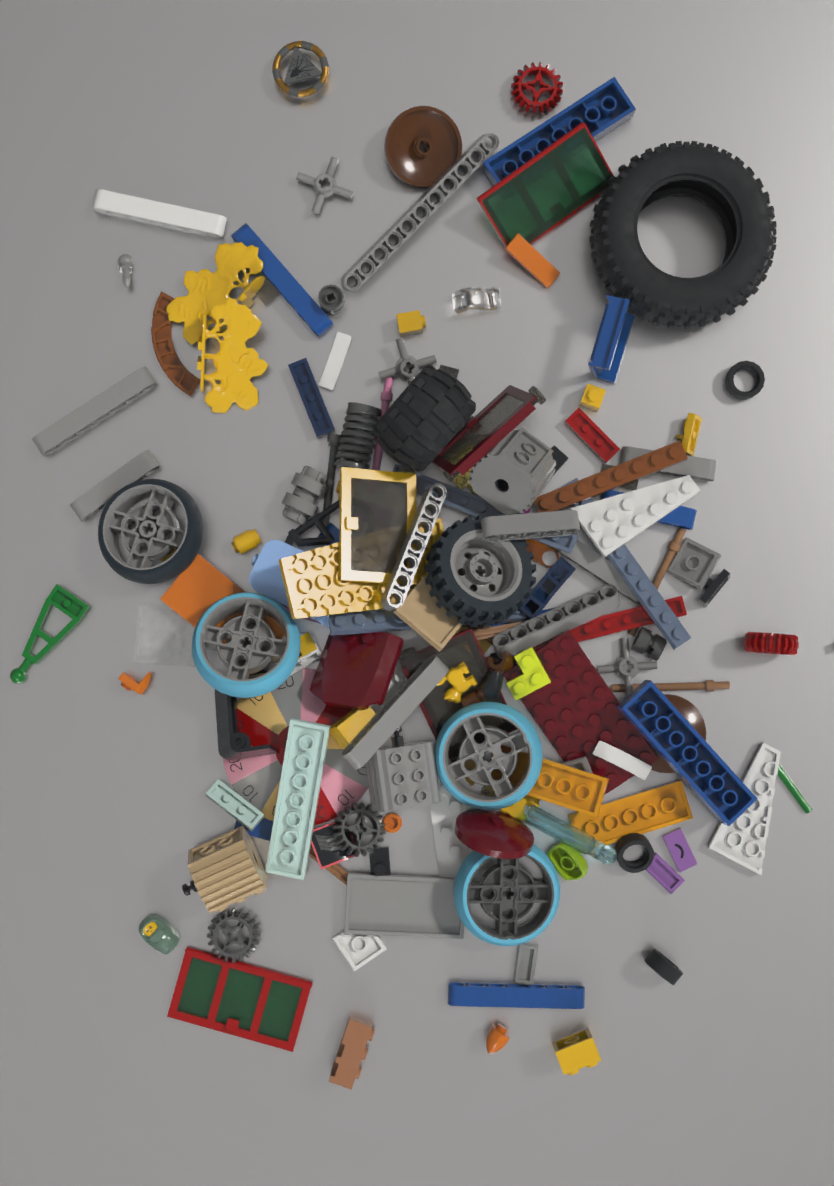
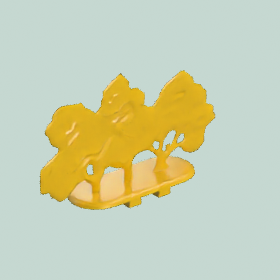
[166,242,265,345]
[197,297,269,413]

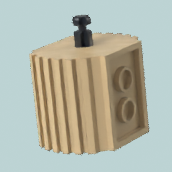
[182,826,267,913]

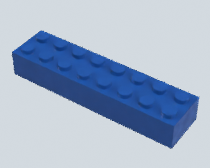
[482,77,636,201]
[617,680,757,826]

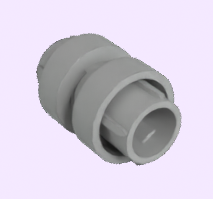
[282,465,328,525]

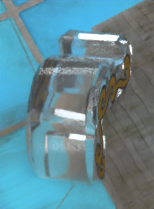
[452,287,501,314]

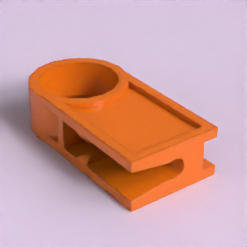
[526,539,559,568]

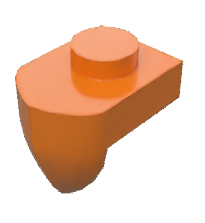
[118,672,151,695]
[486,1023,510,1054]

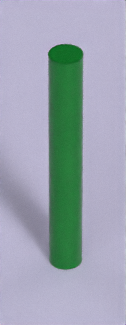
[778,764,813,814]

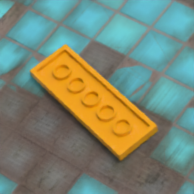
[490,745,609,818]
[568,780,693,853]

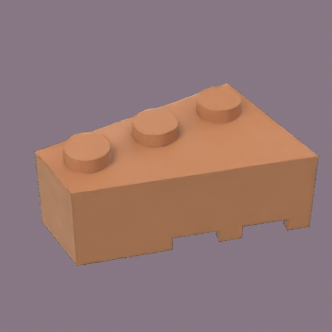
[329,1015,375,1090]

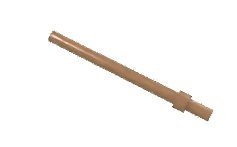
[628,528,686,637]
[611,680,730,692]

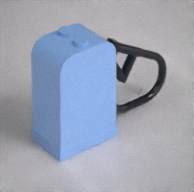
[249,498,375,628]

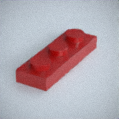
[565,408,620,464]

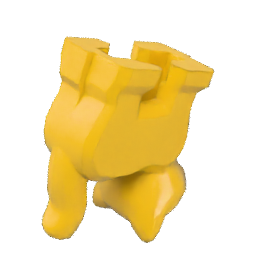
[436,661,477,704]
[500,795,540,823]

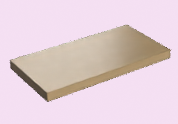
[393,553,501,652]

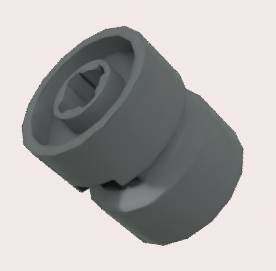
[318,285,345,316]
[631,627,667,661]

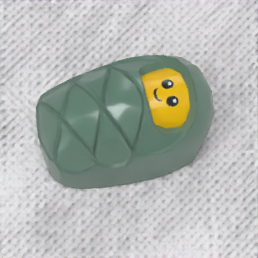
[139,914,180,955]

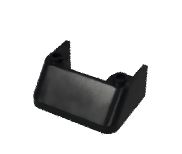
[215,669,279,760]

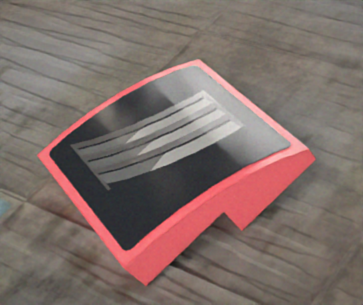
[311,821,355,870]

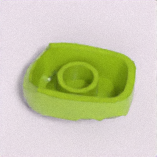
[547,840,588,881]

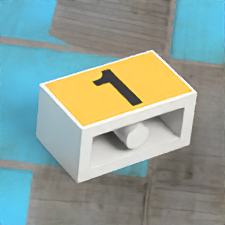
[291,631,322,675]

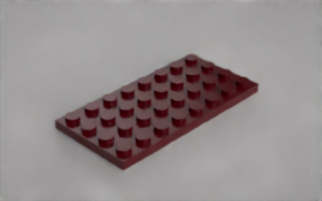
[503,629,659,795]

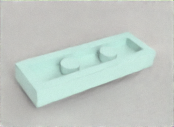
[206,779,264,832]

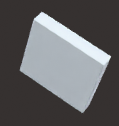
[332,929,387,971]

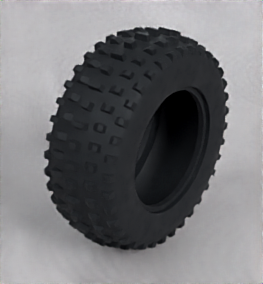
[589,141,777,329]

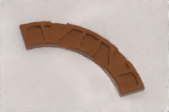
[151,291,201,397]

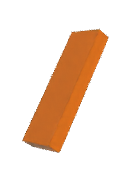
[504,233,560,288]

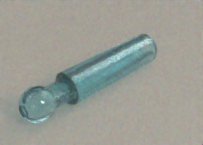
[524,805,617,865]

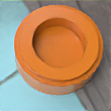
[382,812,402,833]

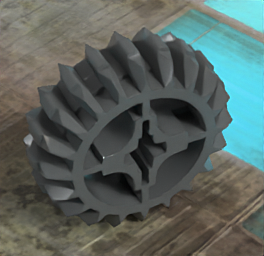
[332,803,386,857]
[207,908,261,963]

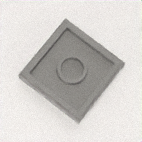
[667,537,721,590]

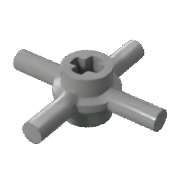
[296,157,354,214]
[378,338,437,384]
[597,638,657,697]

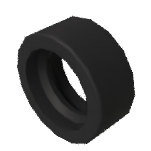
[725,361,765,400]
[614,833,654,873]
[644,948,683,985]

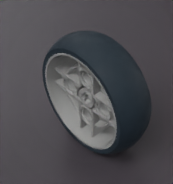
[98,479,203,584]

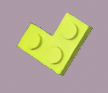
[506,646,551,700]

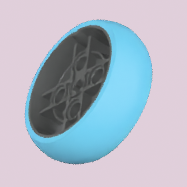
[454,845,560,946]

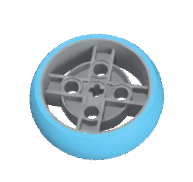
[192,592,301,698]
[435,702,543,810]

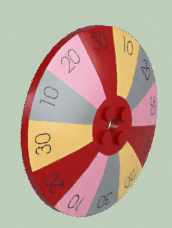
[223,668,368,825]

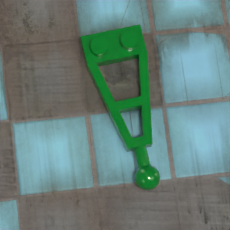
[10,584,90,684]

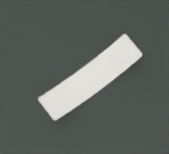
[318,332,352,390]
[593,741,652,780]

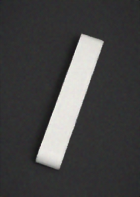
[92,189,227,238]

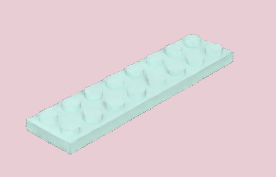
[265,718,331,880]

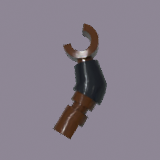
[461,651,514,707]

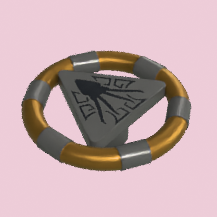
[272,41,329,97]

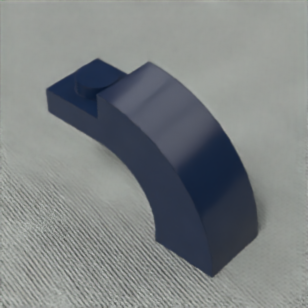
[519,557,576,619]

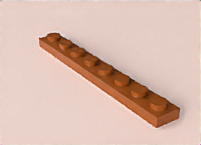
[534,440,688,513]

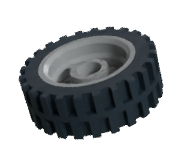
[424,515,536,627]

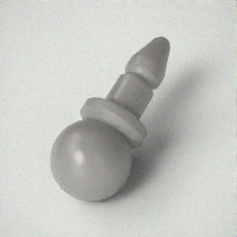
[118,254,134,288]

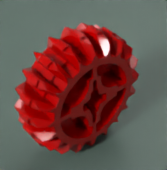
[511,62,563,116]
[744,632,799,655]

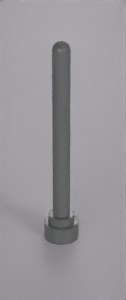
[322,434,342,526]

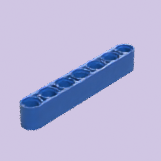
[231,223,333,337]
[448,982,585,1009]

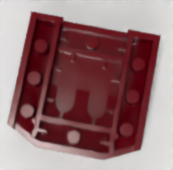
[309,632,404,710]

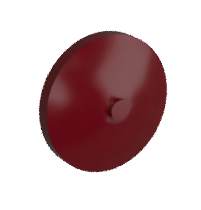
[454,809,534,859]

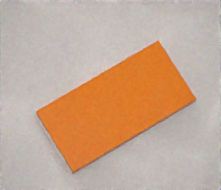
[160,554,285,644]

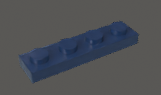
[288,358,335,438]

